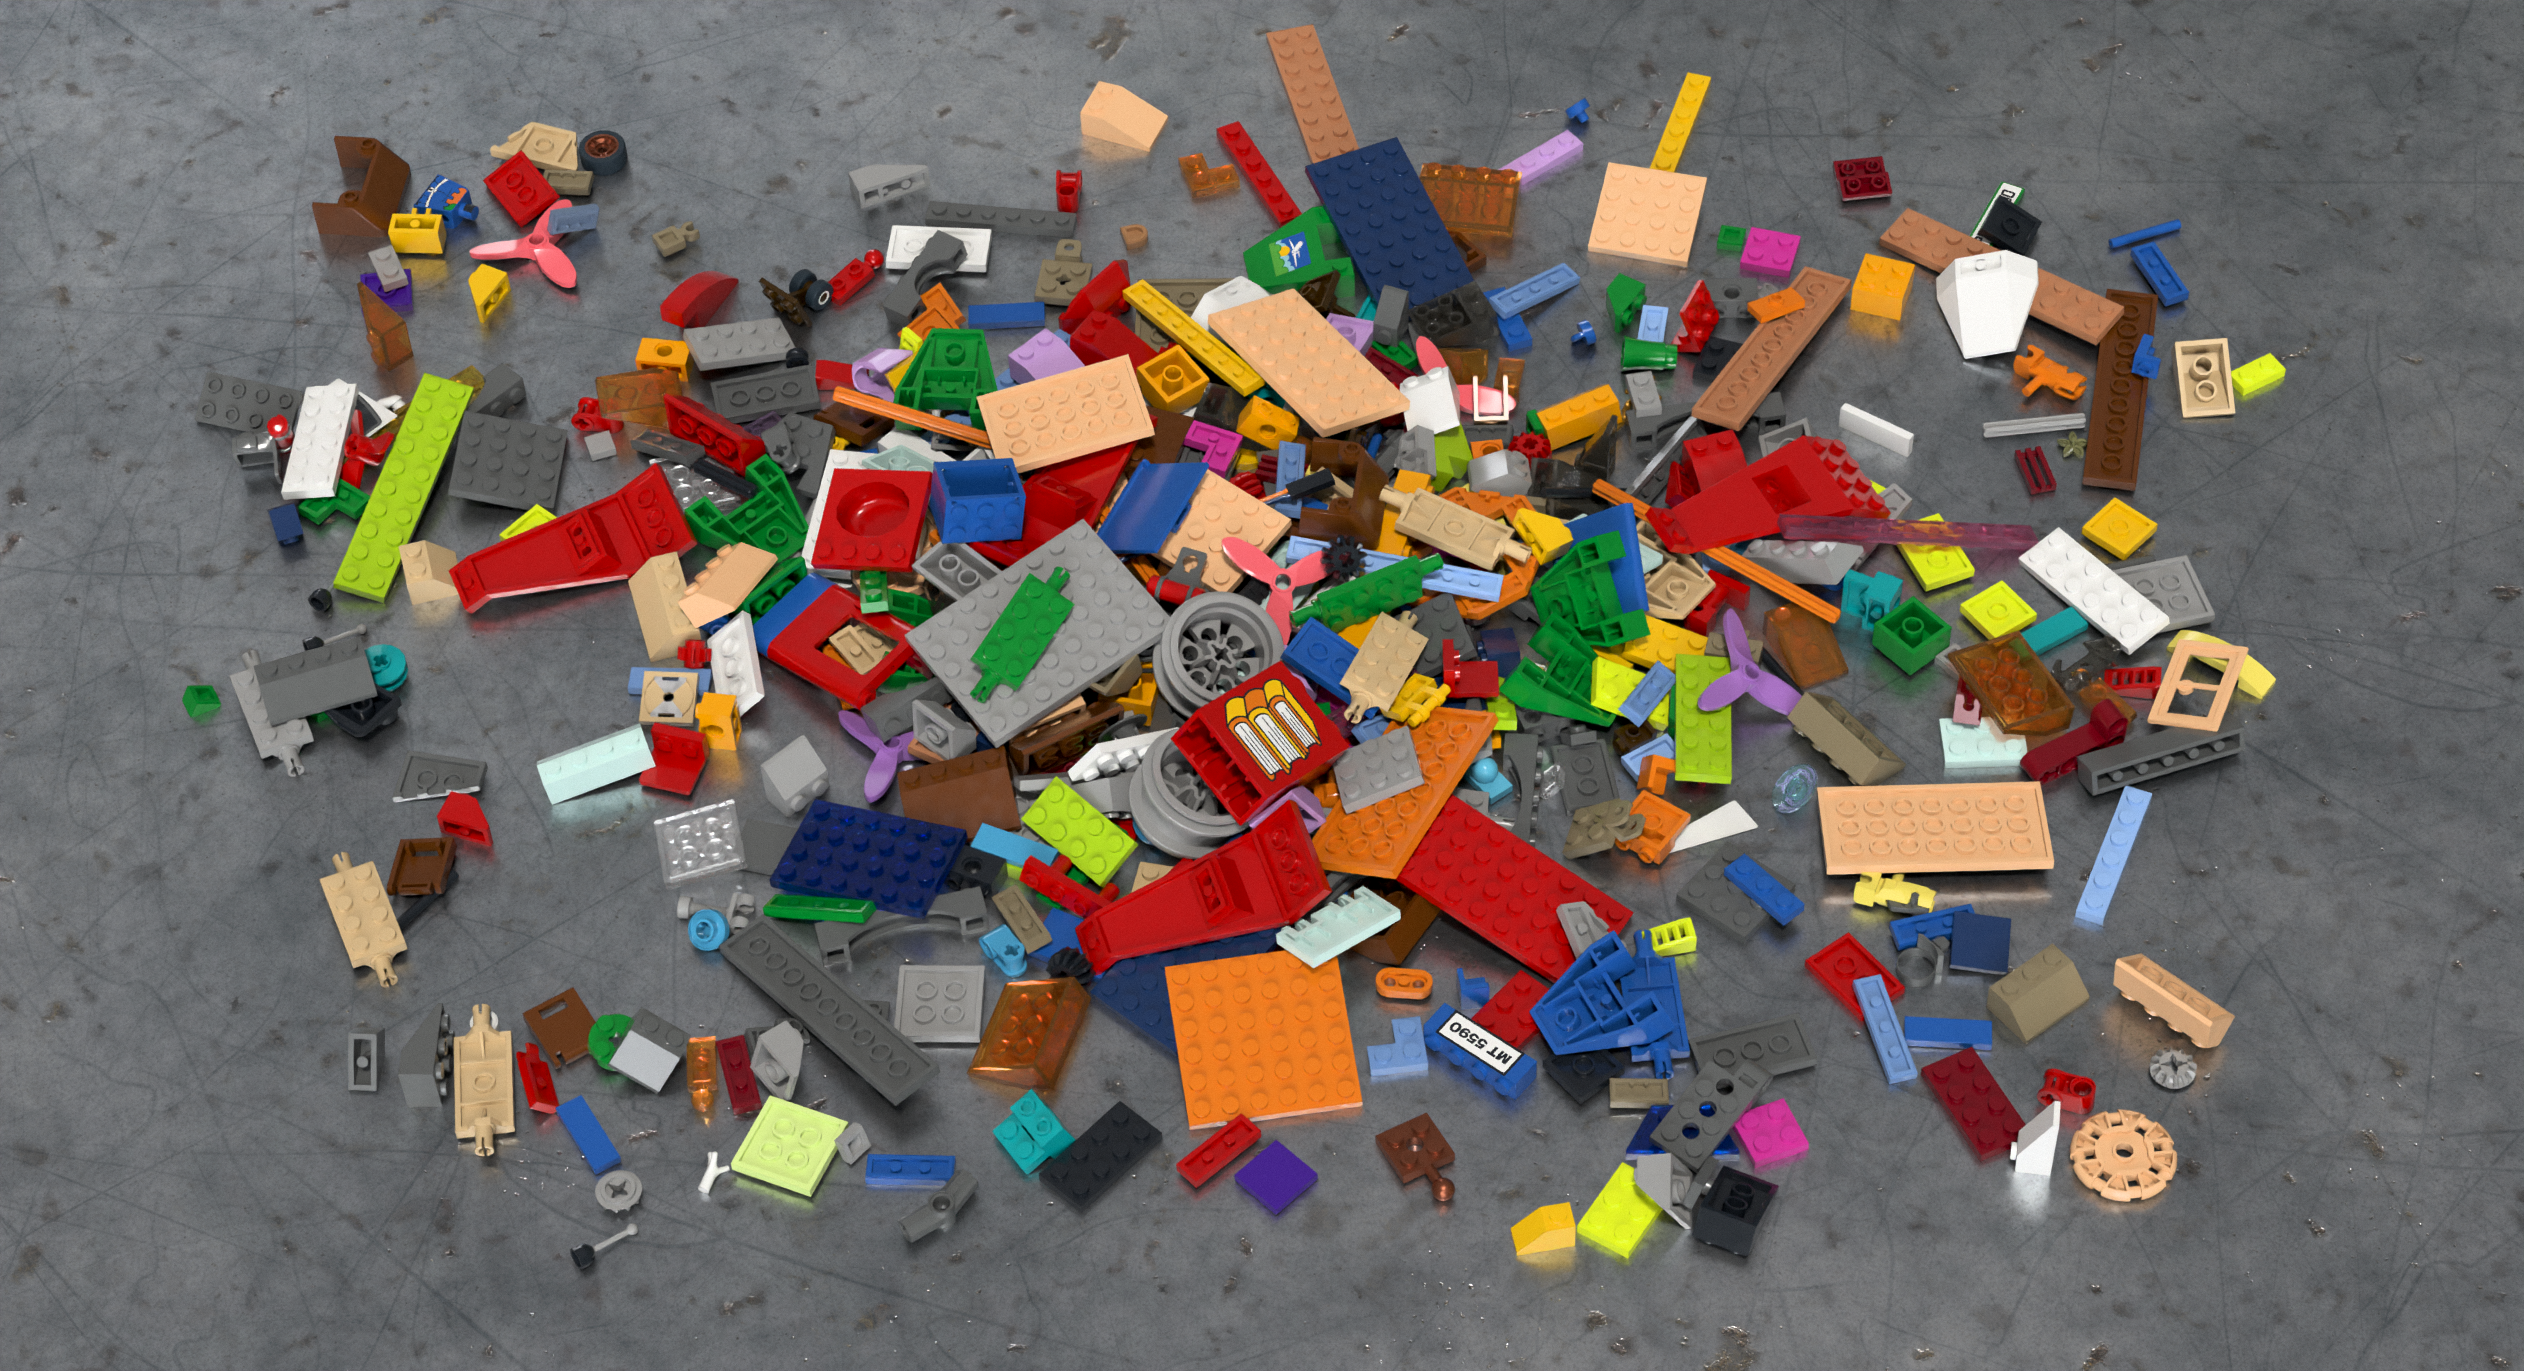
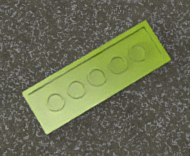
[1675,654,1732,784]

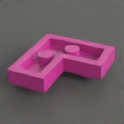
[1184,420,1243,479]

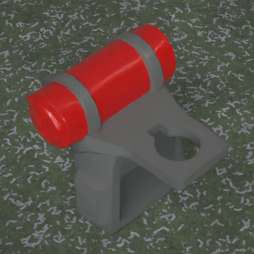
[231,414,295,484]
[1146,547,1209,609]

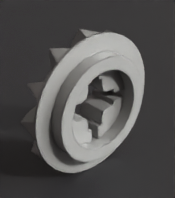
[2149,1047,2197,1089]
[595,1170,643,1214]

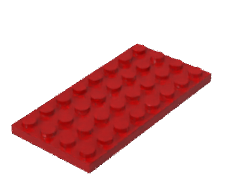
[1396,794,1634,984]

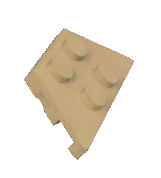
[490,122,578,171]

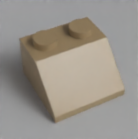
[399,540,459,605]

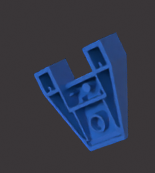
[1529,930,1676,1055]

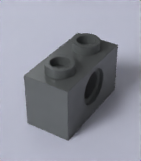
[1705,278,1758,319]

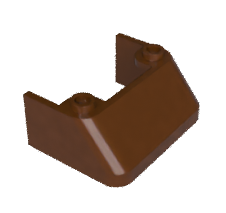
[312,136,411,237]
[1298,437,1389,550]

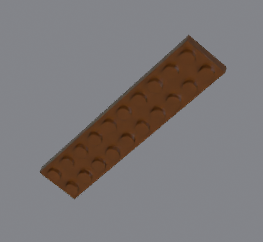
[2082,289,2158,491]

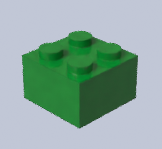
[1872,596,1952,676]

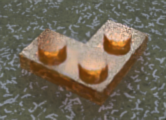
[1178,153,1240,198]

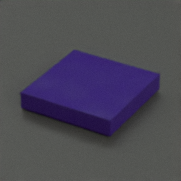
[360,268,414,317]
[1234,1140,1318,1215]

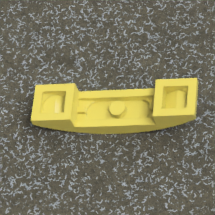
[2166,630,2276,700]

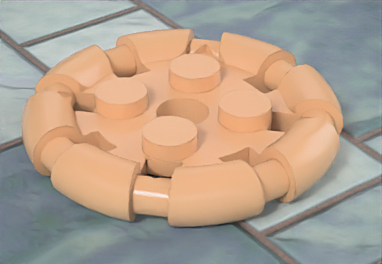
[2070,1109,2178,1202]

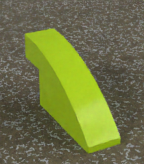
[1431,422,1473,492]

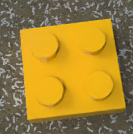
[2081,498,2158,560]

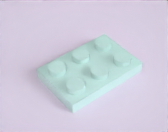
[1938,716,2028,769]

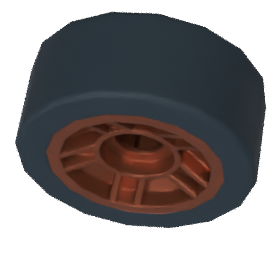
[579,130,628,176]

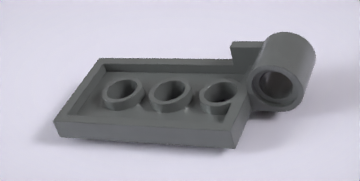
[1649,1058,1774,1174]

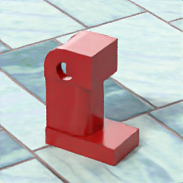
[1684,569,1751,637]

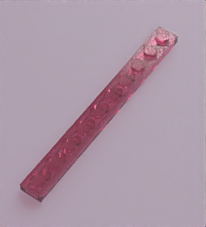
[1777,514,2038,550]

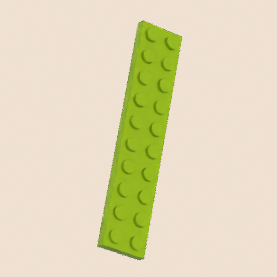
[333,372,474,603]

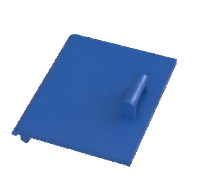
[1097,459,1209,554]
[1553,503,1649,614]

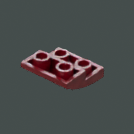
[1832,156,1892,201]

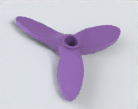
[1698,608,1802,716]
[838,710,923,802]

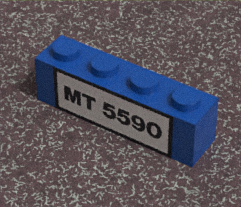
[1423,1003,1537,1100]

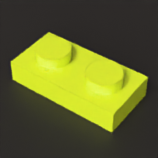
[2231,353,2286,396]

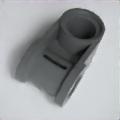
[761,421,801,473]

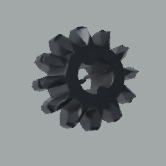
[1320,534,1367,581]
[1046,946,1096,996]

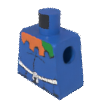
[414,174,479,229]

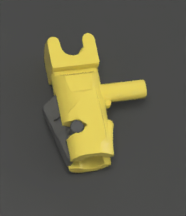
[1853,872,1937,916]

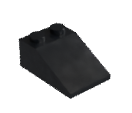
[1692,1165,1779,1257]

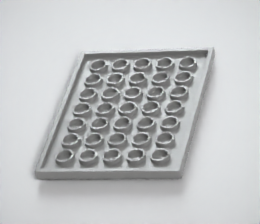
[905,519,1170,748]

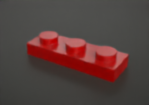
[1176,1113,1261,1188]

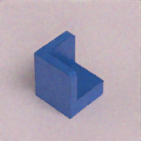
[1456,968,1490,1010]

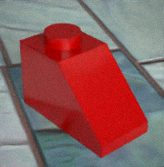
[437,791,493,847]

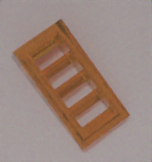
[1493,358,1525,401]

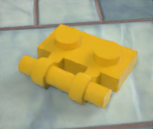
[1380,673,1451,727]

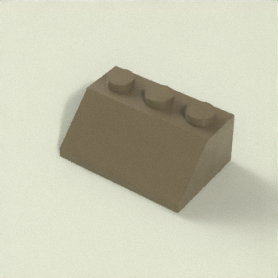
[1986,943,2090,1044]

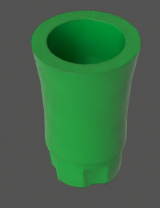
[1620,336,1677,372]

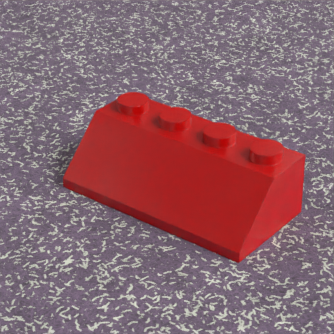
[663,393,766,477]

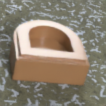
[1120,224,1148,251]

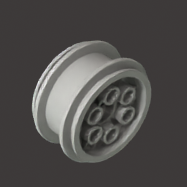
[1152,591,1285,718]
[1128,728,1252,861]

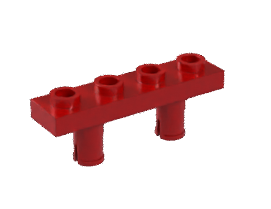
[1019,855,1120,919]

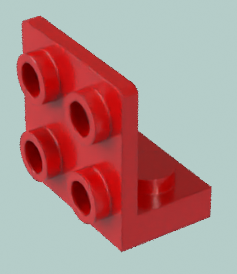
[1671,280,1720,352]
[1442,639,1499,699]
[639,722,710,795]

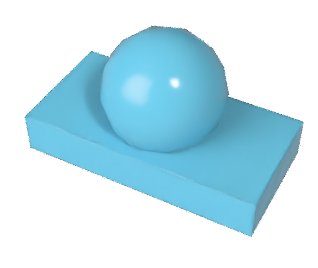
[1463,757,1513,805]

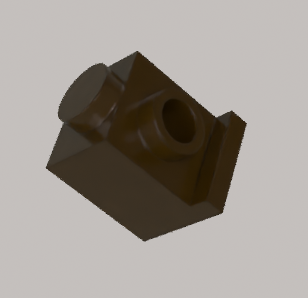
[1612,719,1657,756]

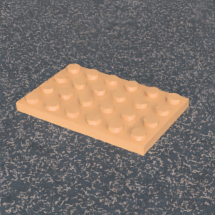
[977,354,1155,473]

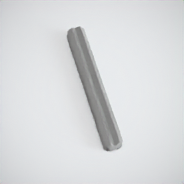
[1982,413,2086,438]

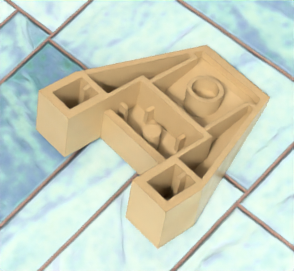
[1636,520,1716,619]

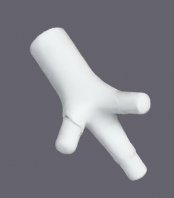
[698,1151,730,1193]

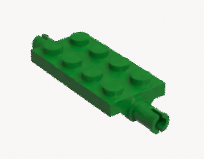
[1289,553,1444,633]
[970,566,1075,703]

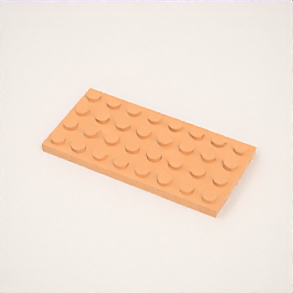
[1207,289,1410,438]
[1816,781,2054,875]

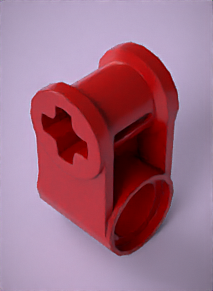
[1056,170,1083,213]
[571,397,624,434]
[2037,1068,2096,1115]

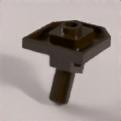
[1297,270,1356,319]

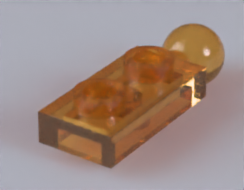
[2069,668,2137,724]
[686,1036,718,1112]

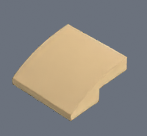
[828,623,897,675]

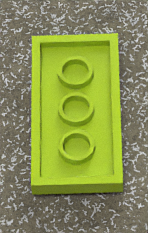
[1021,776,1139,888]

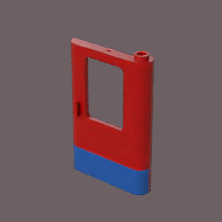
[753,572,916,710]

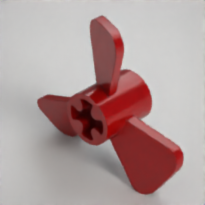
[339,409,394,489]

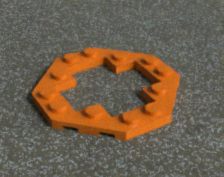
[1406,487,1540,620]

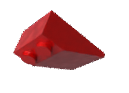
[1069,310,1158,375]
[1681,429,1747,494]

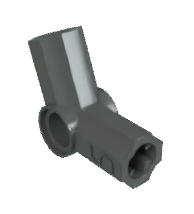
[1374,429,1405,478]

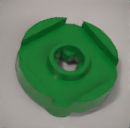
[587,1014,631,1071]

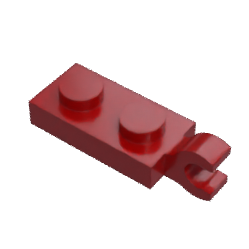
[516,1042,559,1114]

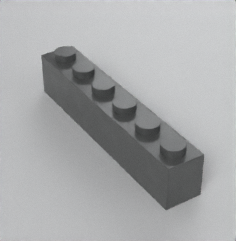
[2077,712,2245,796]

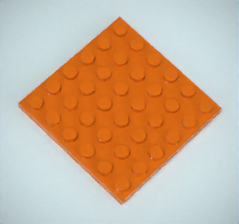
[1165,950,1362,1131]

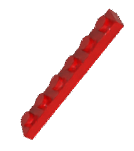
[1216,121,1302,228]

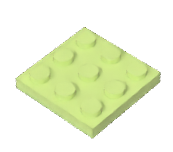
[731,1095,849,1197]

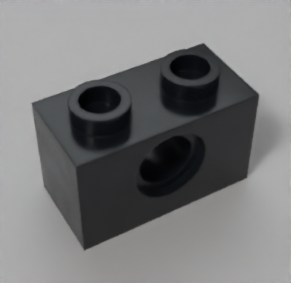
[941,842,1008,901]

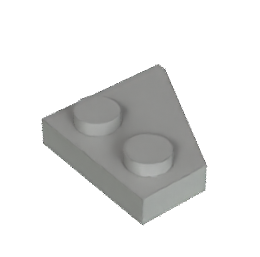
[1556,901,1627,959]

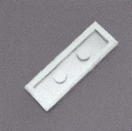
[1839,403,1914,457]

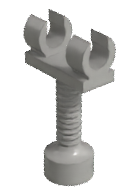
[677,892,756,934]

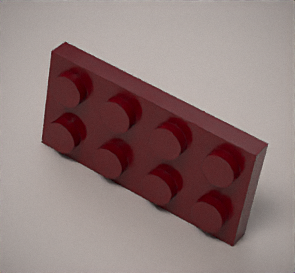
[1921,1047,2026,1162]

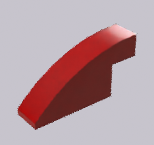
[660,271,739,329]

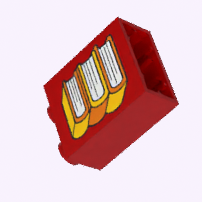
[1170,660,1350,826]

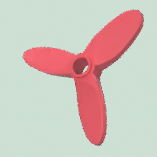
[469,199,577,288]
[1403,336,1516,433]
[1221,537,1348,645]

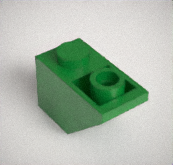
[1606,273,1647,333]

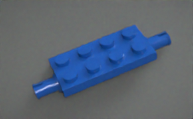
[1619,929,1690,1080]

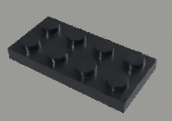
[1039,1101,1163,1213]

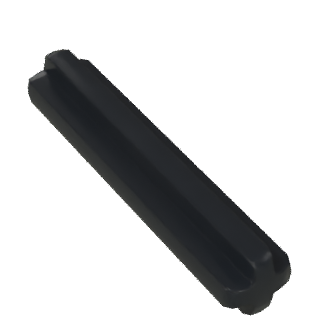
[693,459,758,499]

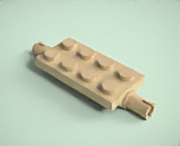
[1379,484,1532,571]
[1339,610,1429,724]
[319,852,407,988]
[454,1004,515,1156]

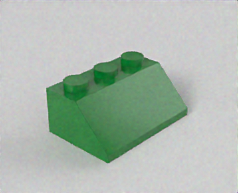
[728,556,807,626]

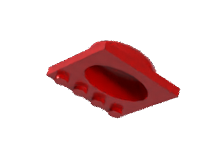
[811,468,932,573]

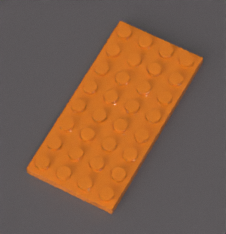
[1312,706,1499,879]

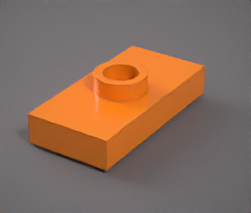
[1747,287,1805,324]

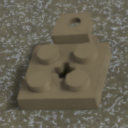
[1034,239,1093,306]
[1562,798,1646,860]

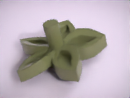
[2057,431,2088,459]

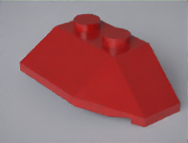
[1058,259,1131,335]

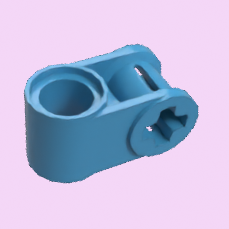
[979,924,1027,978]

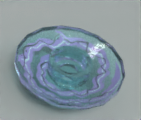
[1772,764,1818,813]

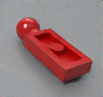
[828,249,884,306]

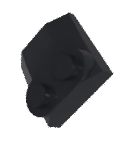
[324,683,402,737]

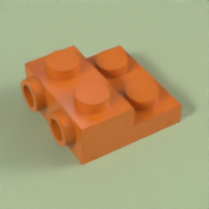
[1614,789,1691,865]

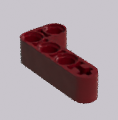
[2020,699,2128,786]

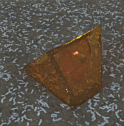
[1437,348,1488,385]

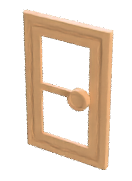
[2147,639,2249,732]

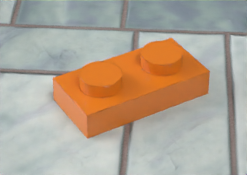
[920,283,966,326]

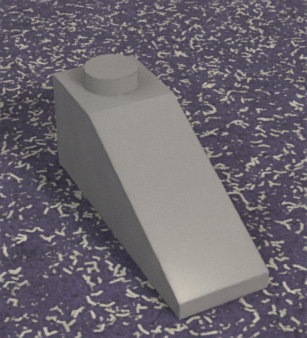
[848,165,930,209]

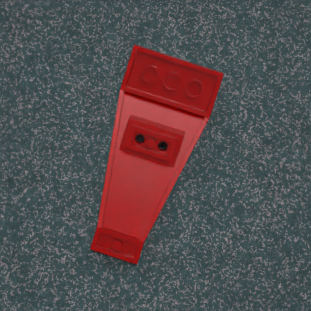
[965,414,1158,566]
[1645,435,1891,554]
[449,463,698,614]
[1075,800,1332,976]

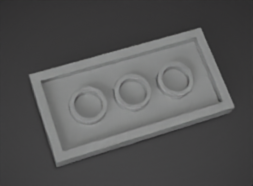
[683,317,796,371]

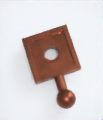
[1375,1112,1455,1201]

